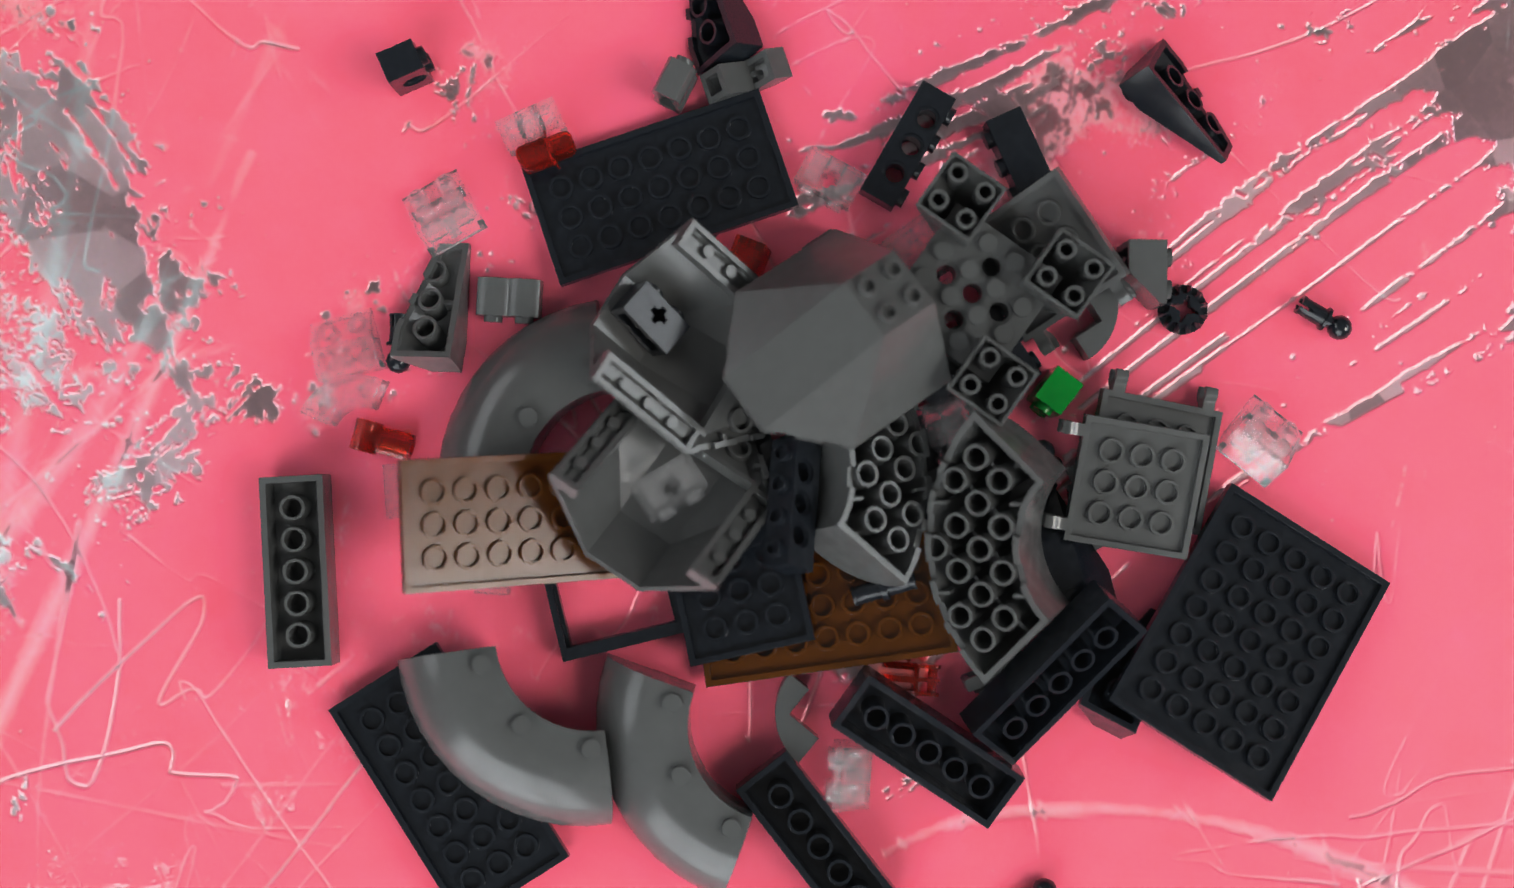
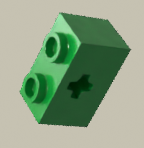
[1026,365,1083,418]

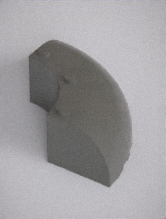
[439,300,609,458]
[813,405,932,587]
[925,410,1070,684]
[397,646,613,826]
[596,653,752,888]

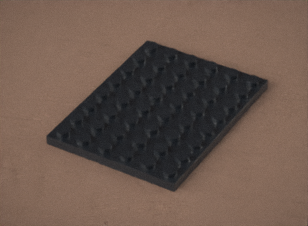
[1105,483,1390,802]

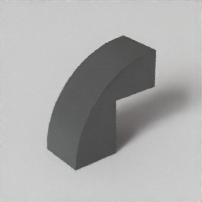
[700,47,793,105]
[1070,287,1118,361]
[775,675,819,763]

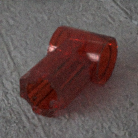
[349,417,416,459]

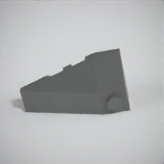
[390,243,471,373]

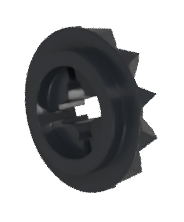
[1158,285,1208,335]

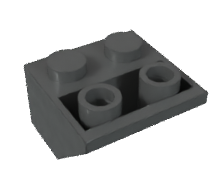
[1117,239,1172,310]

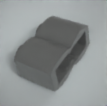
[652,55,698,114]
[476,277,544,325]

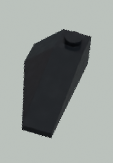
[685,0,763,76]
[1119,38,1233,164]
[1041,489,1117,602]
[1078,608,1156,739]

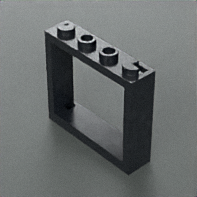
[544,583,683,662]

